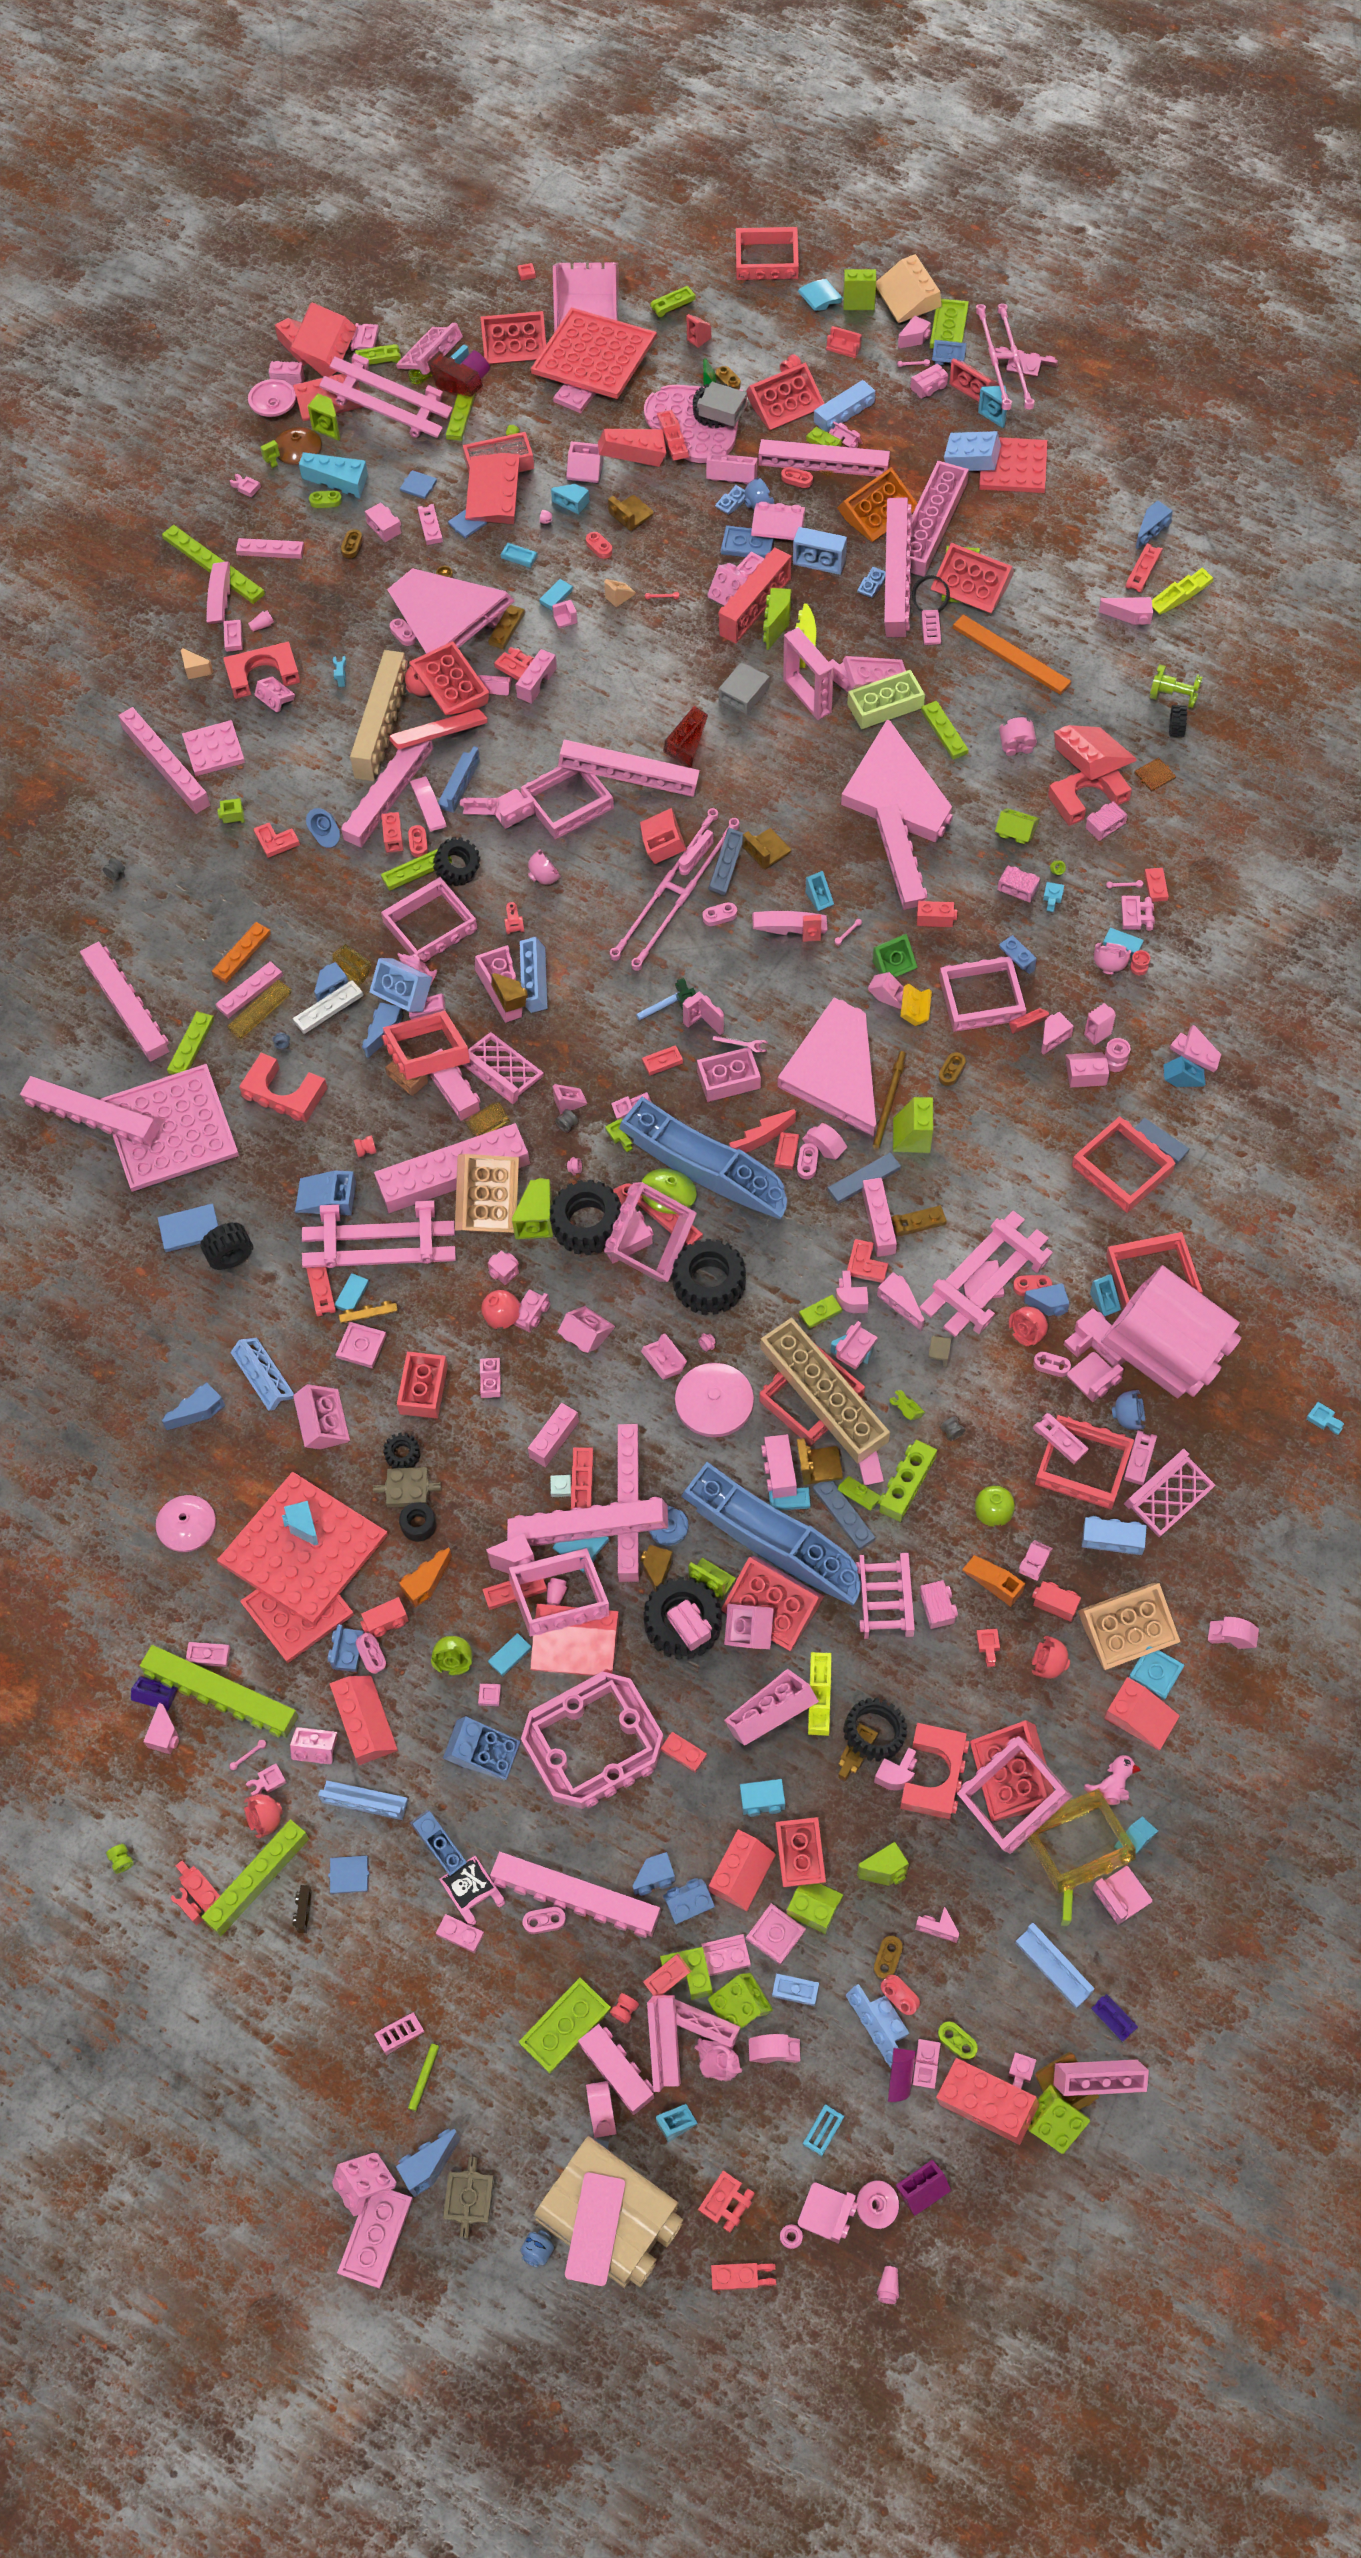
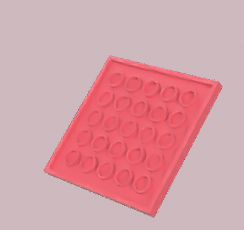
[531,307,657,399]
[217,1472,388,1626]

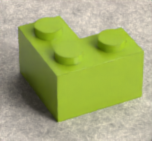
[660,1947,712,2000]

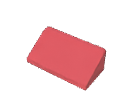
[1009,1008,1049,1034]

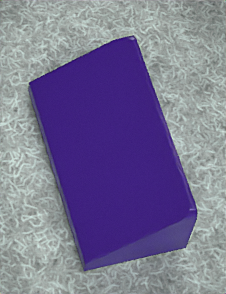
[131,1677,178,1711]

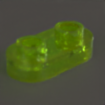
[408,365,437,384]

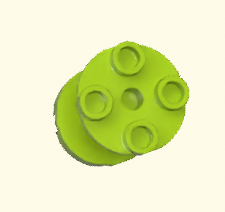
[1150,664,1203,709]

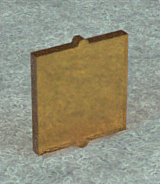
[1134,757,1176,792]

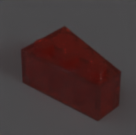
[427,351,483,397]
[663,706,708,768]

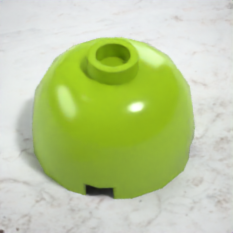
[975,1485,1015,1527]
[431,1636,473,1675]

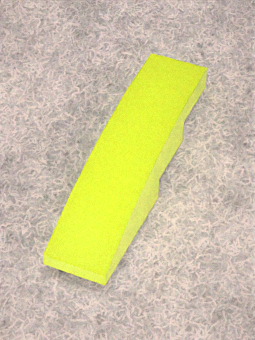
[1152,567,1214,615]
[808,1652,831,1736]

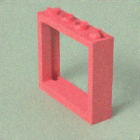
[736,227,799,280]
[381,1011,470,1080]
[1072,1116,1176,1213]
[1106,1232,1203,1309]
[759,1343,865,1447]
[1035,1415,1134,1510]

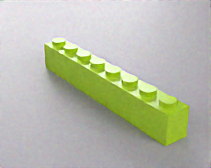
[140,1645,299,1738]

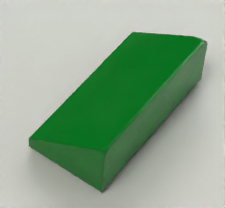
[703,358,716,387]

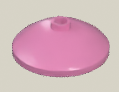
[248,379,296,417]
[156,1495,216,1552]

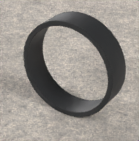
[912,575,950,613]

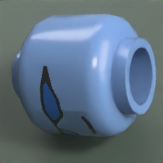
[520,2230,554,2268]

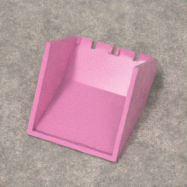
[553,262,619,332]

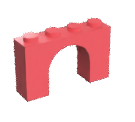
[223,642,300,699]
[1048,770,1132,826]
[239,1053,327,1122]
[900,1723,969,1820]

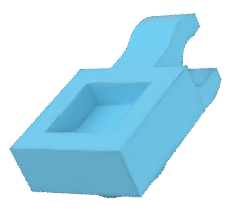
[333,656,346,687]
[1043,882,1064,912]
[1306,1402,1344,1435]

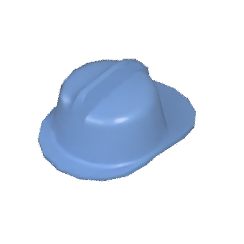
[306,808,340,848]

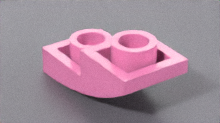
[480,1358,501,1398]

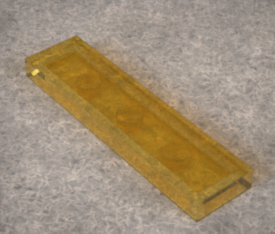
[227,980,292,1039]

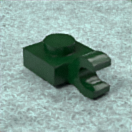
[675,978,696,1012]

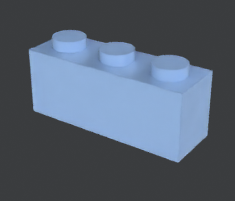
[1081,1516,1146,1555]

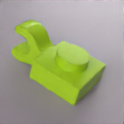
[260,440,280,469]
[605,1118,633,1152]
[889,1390,925,1420]

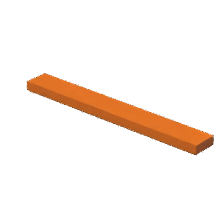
[953,614,1071,695]

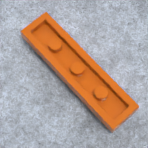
[211,922,271,983]

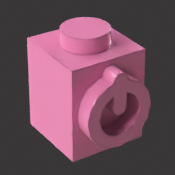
[488,1251,519,1285]

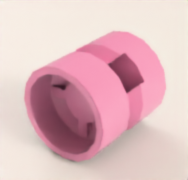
[1105,1038,1131,1072]

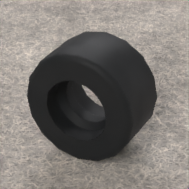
[399,1502,436,1542]

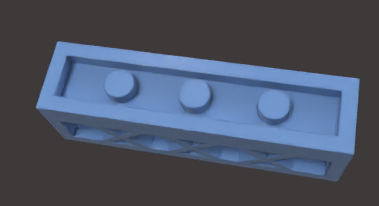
[438,746,480,813]

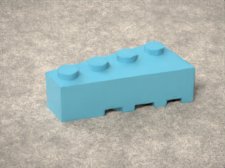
[299,452,368,498]

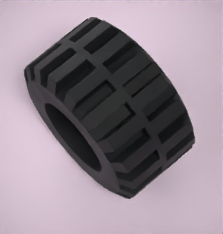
[433,837,481,886]
[200,1222,254,1270]

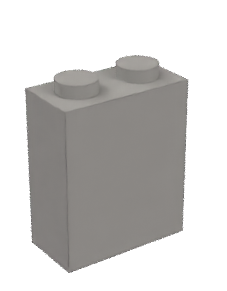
[697,382,747,427]
[719,662,770,714]

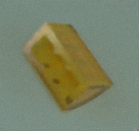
[333,944,371,986]
[464,1102,510,1137]

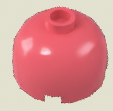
[404,666,430,697]
[481,1290,521,1329]
[1009,1307,1048,1346]
[1032,1636,1070,1679]
[244,1794,283,1839]

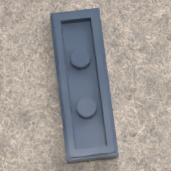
[1135,1117,1190,1164]

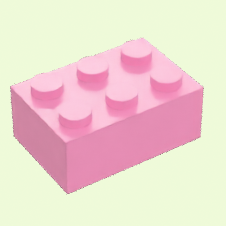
[697,1047,761,1102]

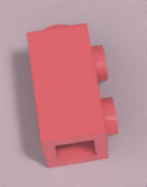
[382,812,404,853]
[917,901,957,927]
[1032,1581,1081,1622]
[360,1597,409,1637]

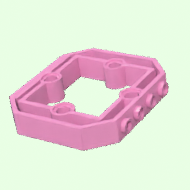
[521,1671,664,1809]

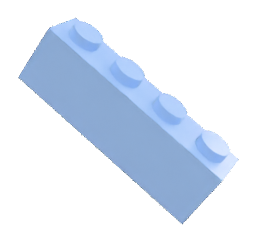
[814,380,875,432]
[520,937,547,1013]

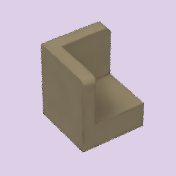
[929,1336,951,1367]

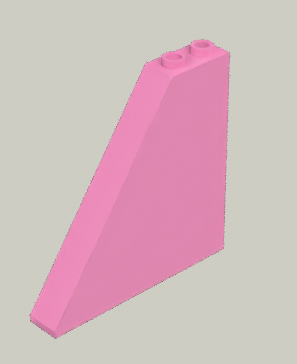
[387,568,515,654]
[841,720,953,843]
[778,998,876,1136]

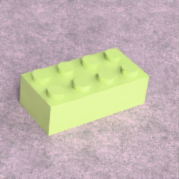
[847,670,925,729]

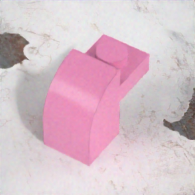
[802,1123,847,1160]
[836,1270,868,1313]
[1019,1540,1053,1581]
[1208,1617,1259,1649]
[874,1748,918,1790]
[749,2034,800,2064]
[586,2081,616,2138]

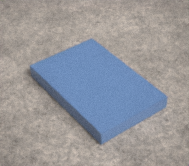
[721,525,774,559]
[157,1204,218,1252]

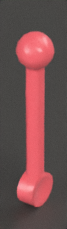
[645,592,679,600]

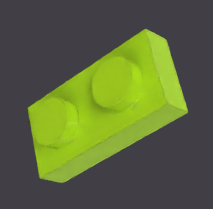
[806,427,842,447]

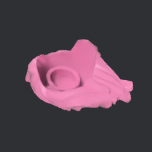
[398,953,437,986]
[695,2038,742,2082]

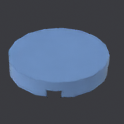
[649,1506,689,1546]

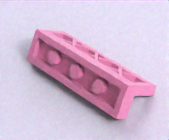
[663,1994,740,2049]
[647,1995,681,2092]

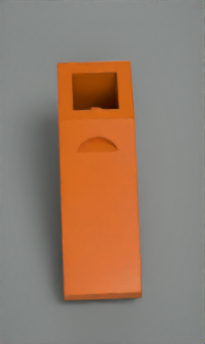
[399,1547,452,1608]
[962,1555,1025,1607]

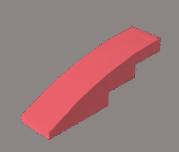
[657,410,689,461]
[729,1109,796,1153]
[571,1448,593,1510]

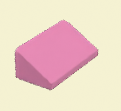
[478,675,512,695]

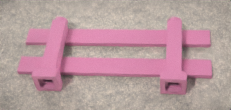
[319,353,453,438]
[302,1201,456,1268]
[919,1210,1053,1337]

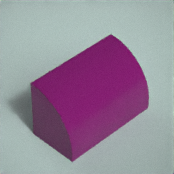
[455,350,490,389]
[888,2048,915,2102]
[896,2160,951,2216]

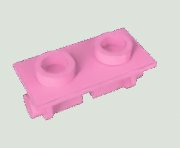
[829,422,863,448]
[460,798,498,815]

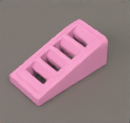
[921,610,941,645]
[374,2012,424,2056]

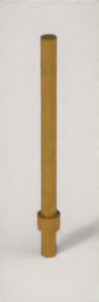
[872,1051,906,1148]

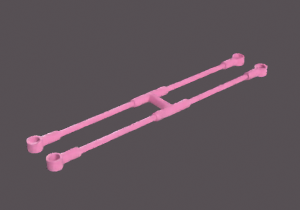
[976,304,1034,410]
[610,808,739,971]

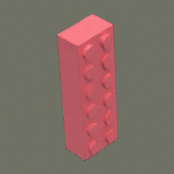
[718,547,791,643]

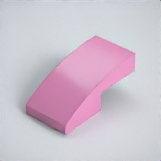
[611,1093,652,1120]
[913,2039,940,2089]

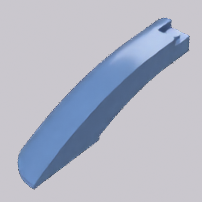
[619,1096,787,1219]
[681,1462,860,1605]

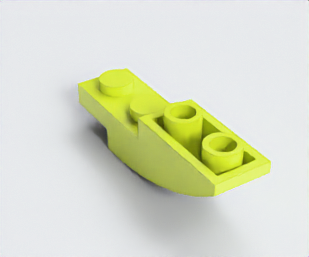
[795,604,816,668]

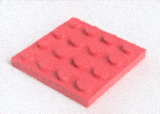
[979,437,1047,493]
[240,1589,354,1664]

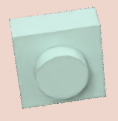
[551,1475,571,1497]

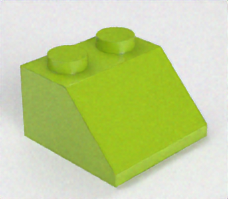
[308,393,340,441]
[995,808,1040,844]
[857,1842,909,1886]
[787,1883,844,1934]

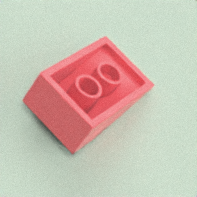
[1104,1677,1180,1751]
[775,1817,826,1887]

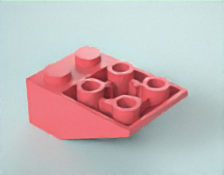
[640,808,686,864]

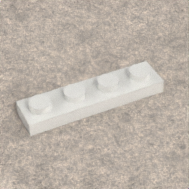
[293,980,363,1034]

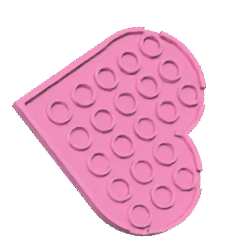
[644,385,743,463]

